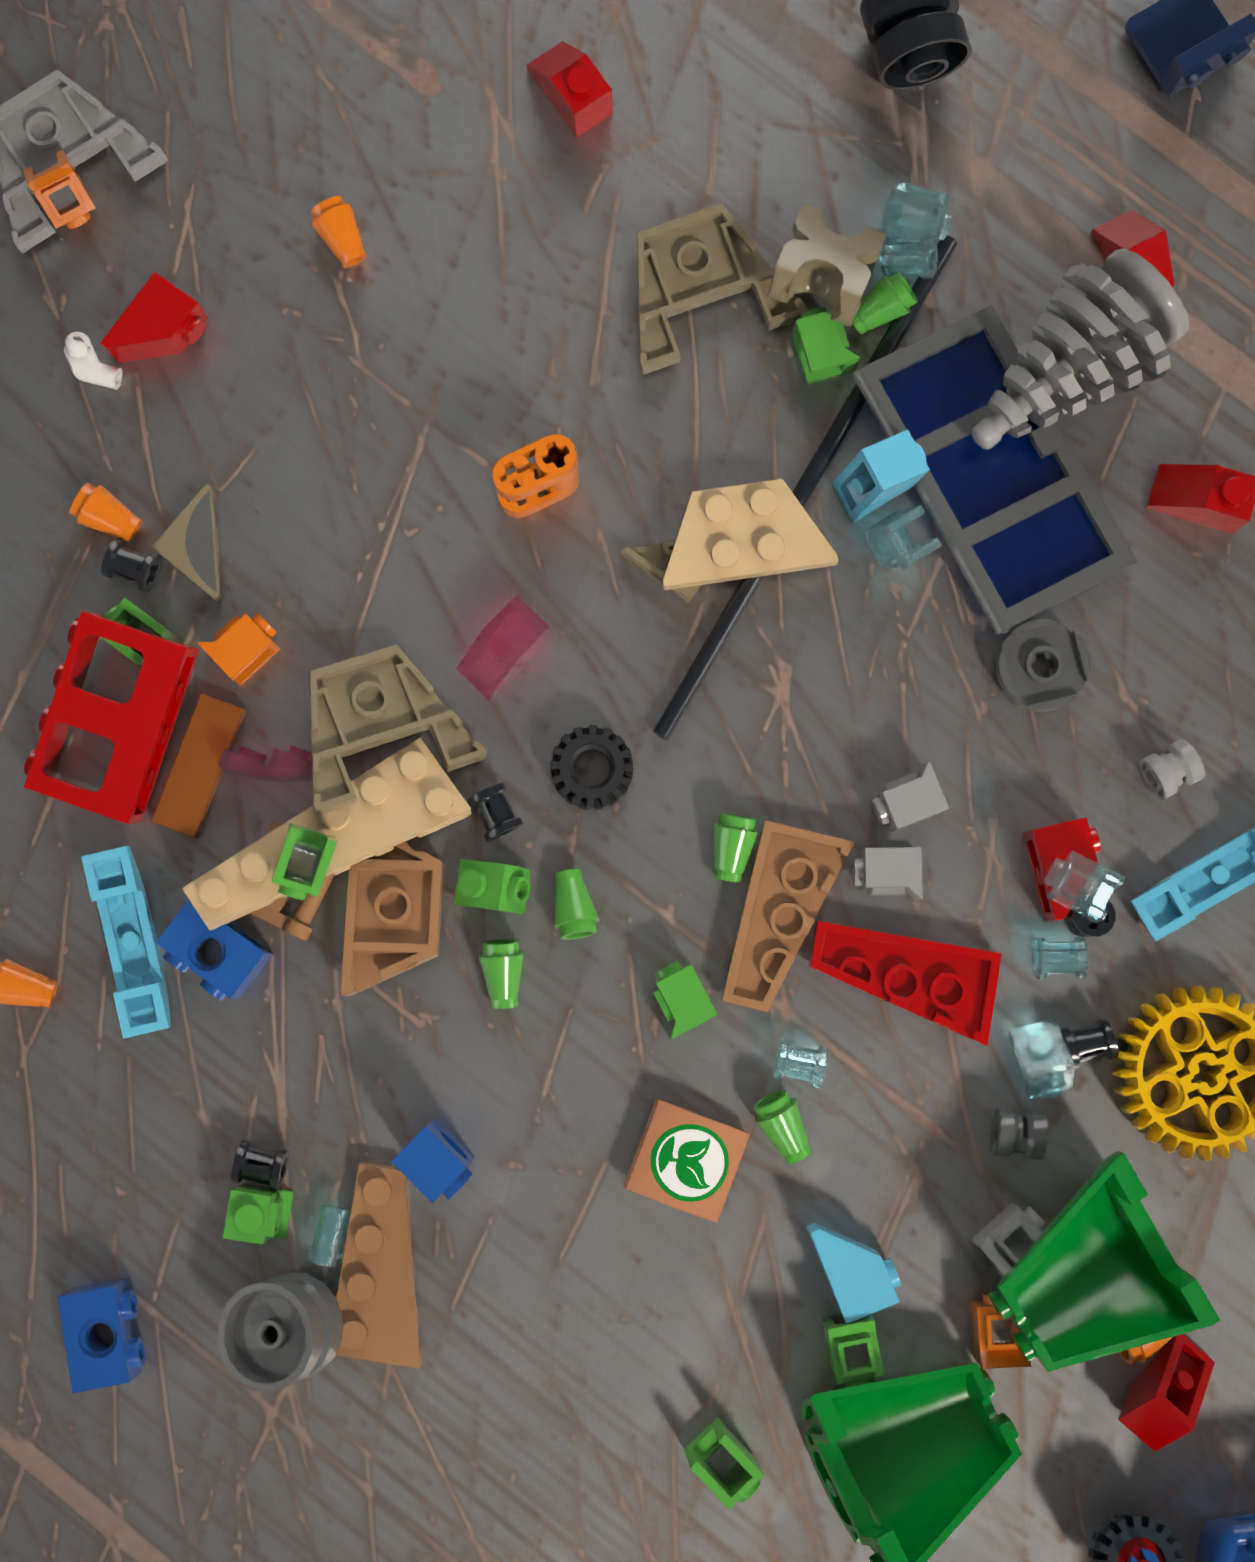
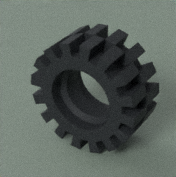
[550,725,633,811]

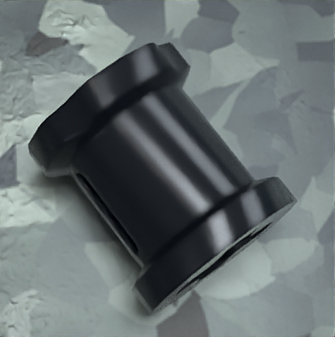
[101,539,162,593]
[467,783,524,842]
[1063,895,1116,937]
[1058,1018,1118,1070]
[231,1140,289,1192]

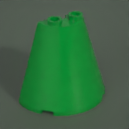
[988,1151,1221,1372]
[801,1363,1022,1562]

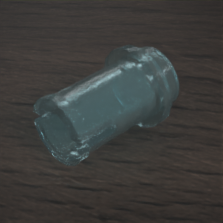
[306,1204,351,1267]

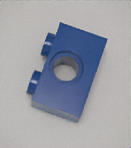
[156,899,274,1000]
[391,1118,475,1203]
[57,1278,146,1394]

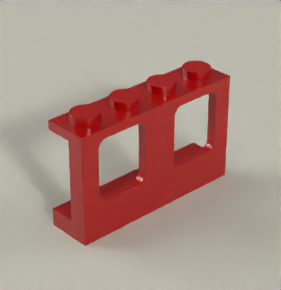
[24,611,200,824]

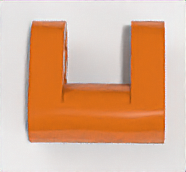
[492,434,579,518]

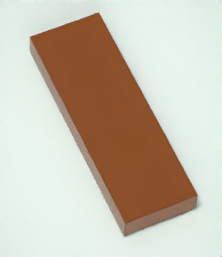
[151,693,247,838]

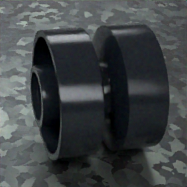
[860,0,972,90]

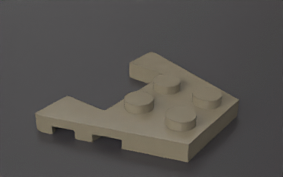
[637,203,808,375]
[309,644,487,816]

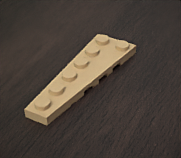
[182,737,472,931]

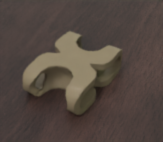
[767,204,887,327]

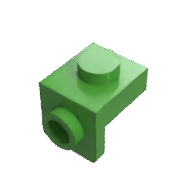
[453,859,531,914]

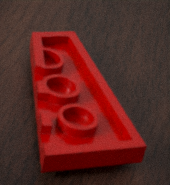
[809,921,1002,1046]

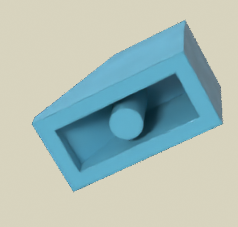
[832,429,930,522]
[806,1223,902,1324]

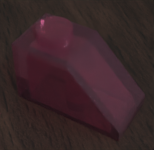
[456,595,552,700]

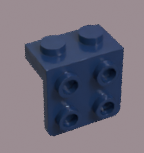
[1125,0,1255,98]

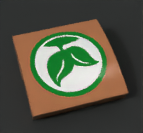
[623,1098,750,1223]

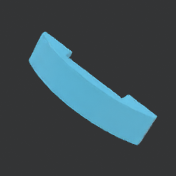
[1130,827,1255,942]
[81,845,171,1039]

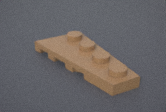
[721,820,855,1012]
[336,1162,422,1369]

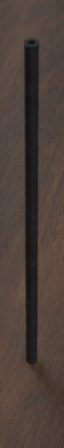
[653,235,957,741]

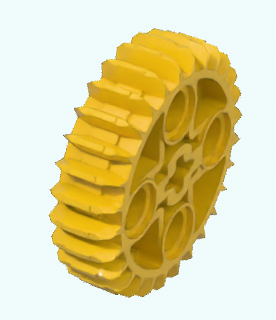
[1111,986,1255,1161]

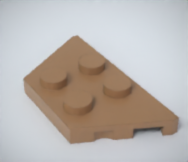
[340,842,444,996]

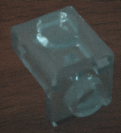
[1010,1019,1075,1099]

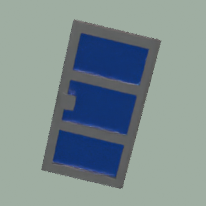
[852,305,1138,635]

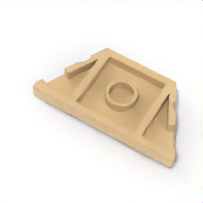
[663,479,839,590]

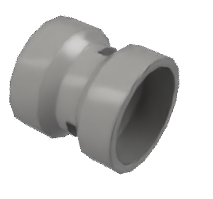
[1139,738,1206,800]

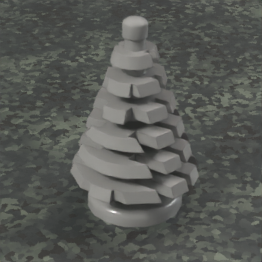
[971,248,1190,450]

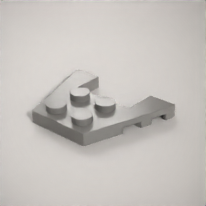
[0,70,169,254]

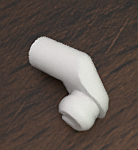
[64,332,123,390]

